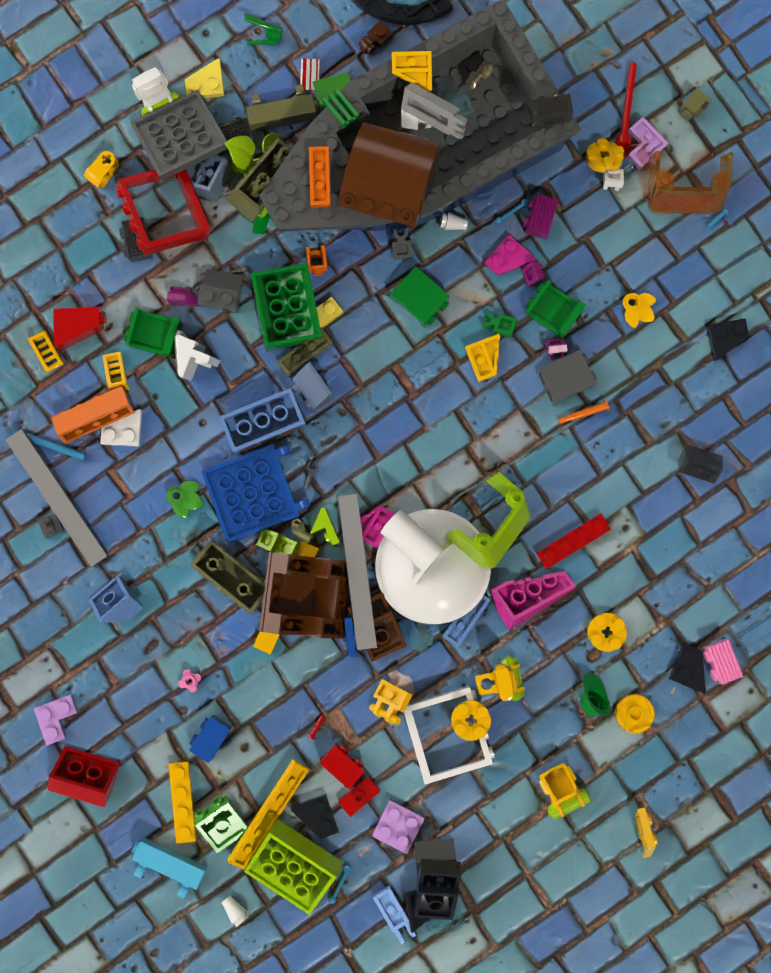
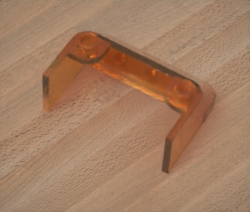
[647,151,733,214]

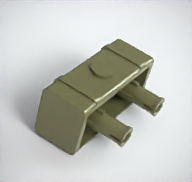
[227,138,292,222]
[191,539,265,615]

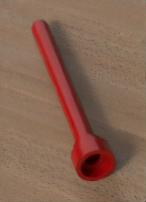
[615,62,637,148]

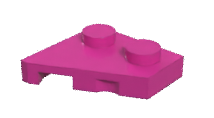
[361,506,395,549]

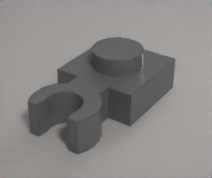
[391,225,412,259]

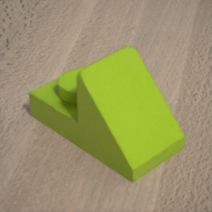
[311,507,340,546]

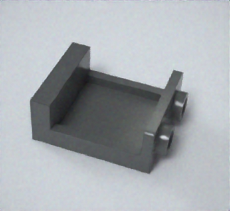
[537,350,597,406]

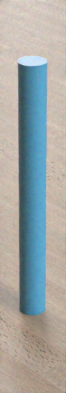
[12,429,87,461]

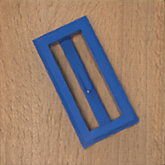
[344,617,357,658]

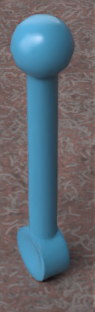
[495,199,529,224]
[329,865,351,904]

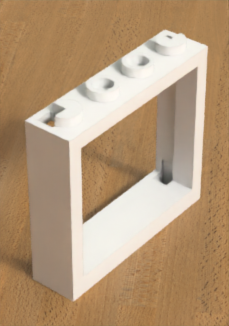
[404,686,495,784]

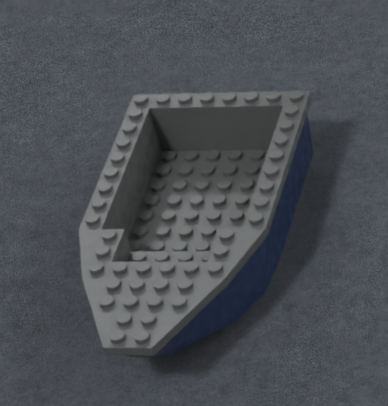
[259,0,581,232]

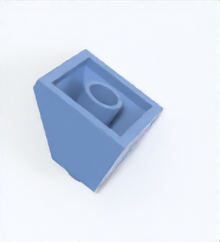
[88,575,143,623]

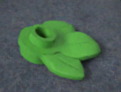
[166,481,204,518]

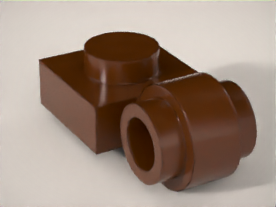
[358,20,393,55]

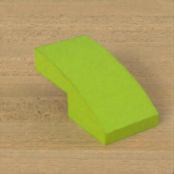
[256,529,301,555]

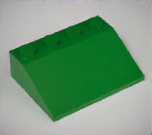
[251,263,322,352]

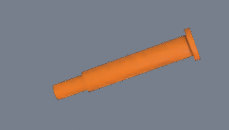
[558,400,609,424]

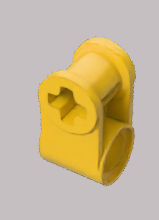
[84,151,119,189]

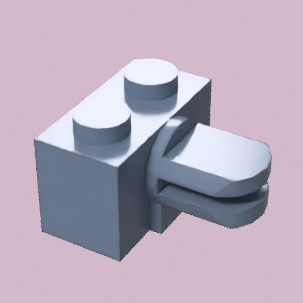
[186,155,233,202]

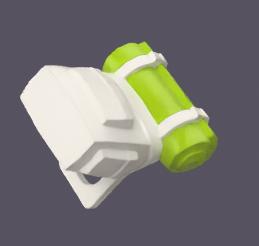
[132,67,181,116]

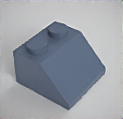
[292,362,333,412]

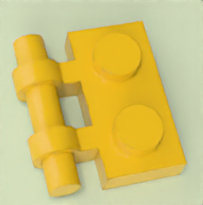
[369,679,412,725]

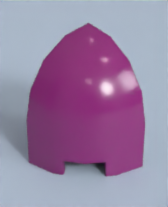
[167,286,200,307]

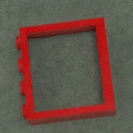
[115,169,211,256]

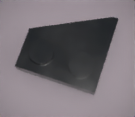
[707,318,749,361]
[668,643,706,694]
[290,794,339,839]

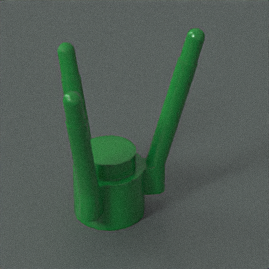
[244,13,283,46]

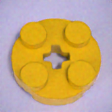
[585,138,624,173]
[587,613,627,652]
[451,700,491,741]

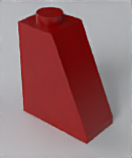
[53,307,107,350]

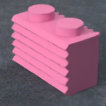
[703,639,744,684]

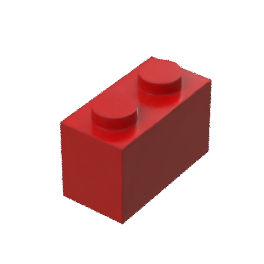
[320,743,365,789]

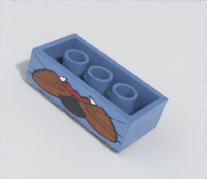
[219,388,307,455]

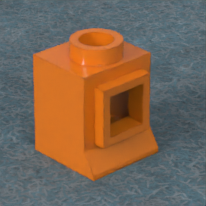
[306,245,328,276]

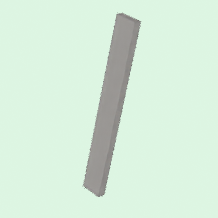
[5,429,108,567]
[338,494,377,650]

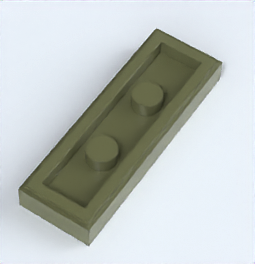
[277,328,334,378]

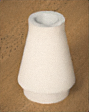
[439,212,468,230]
[221,895,249,927]

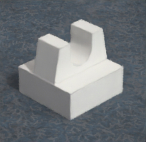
[603,169,624,191]

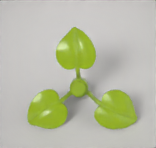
[225,134,284,218]

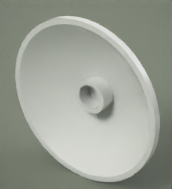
[375,509,491,624]

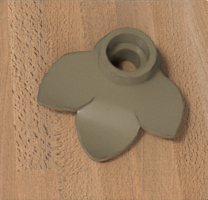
[467,62,494,91]

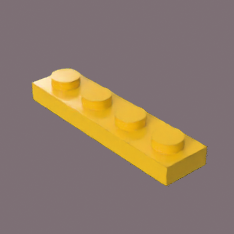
[169,761,197,844]

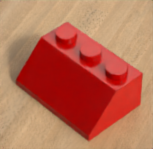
[48,746,121,808]

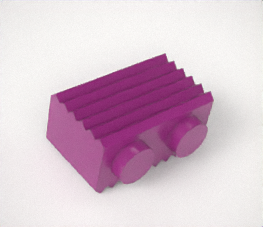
[523,194,559,240]

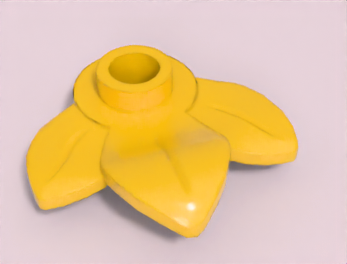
[622,293,656,328]

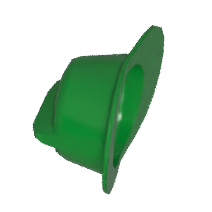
[580,673,611,718]

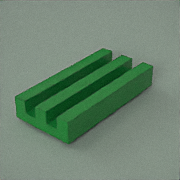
[321,88,360,129]

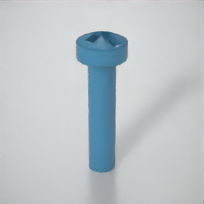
[707,208,729,228]

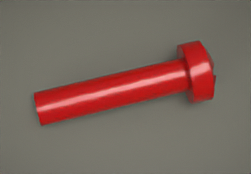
[307,715,325,740]

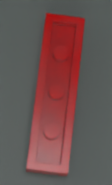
[536,513,611,570]

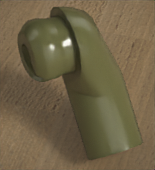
[291,518,314,544]

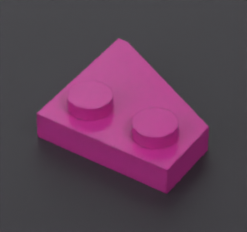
[484,235,536,276]

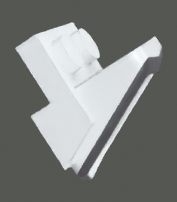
[174,330,220,381]

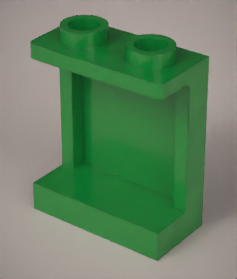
[390,266,450,327]
[525,279,586,338]
[124,307,183,359]

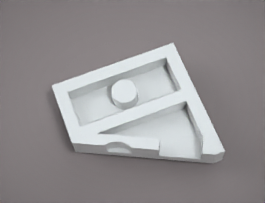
[100,410,143,447]

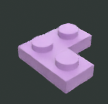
[627,117,669,170]
[34,694,79,746]

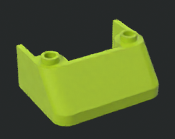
[445,472,530,569]

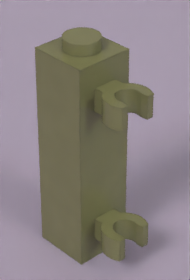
[246,85,319,132]

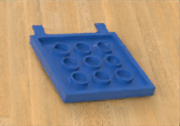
[201,444,311,543]

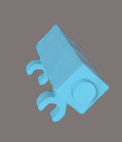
[132,837,207,899]

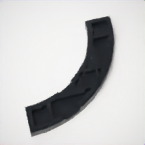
[351,0,453,25]

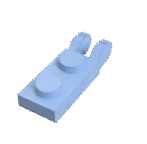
[373,885,416,944]

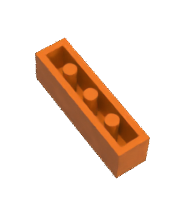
[51,386,135,444]

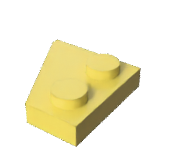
[185,59,224,98]

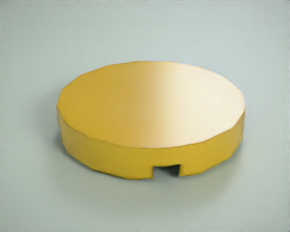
[615,694,655,734]

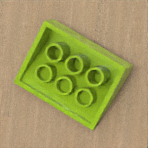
[244,819,344,915]

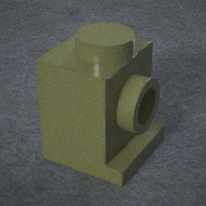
[678,88,712,121]

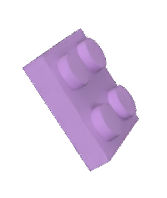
[372,799,425,854]

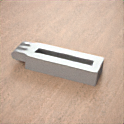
[401,83,467,139]

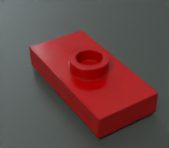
[338,775,380,817]

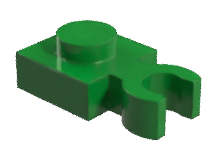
[482,313,518,338]

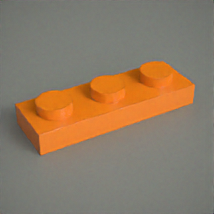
[309,146,331,208]

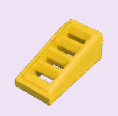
[28,330,64,373]
[102,351,130,391]

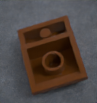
[347,590,407,662]

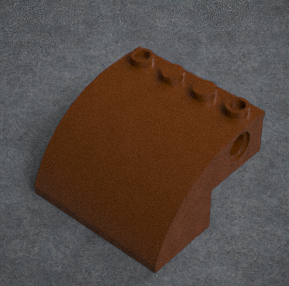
[337,122,441,227]
[259,552,349,639]

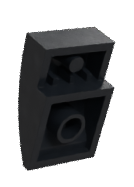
[413,859,462,920]

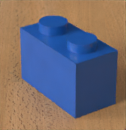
[189,715,232,763]

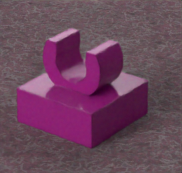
[521,260,547,287]
[545,338,567,361]

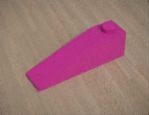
[491,571,576,630]

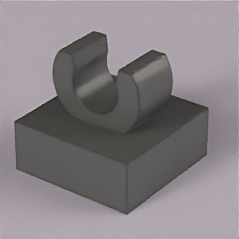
[38,513,65,539]

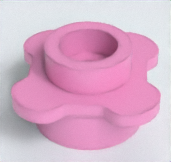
[179,670,201,692]

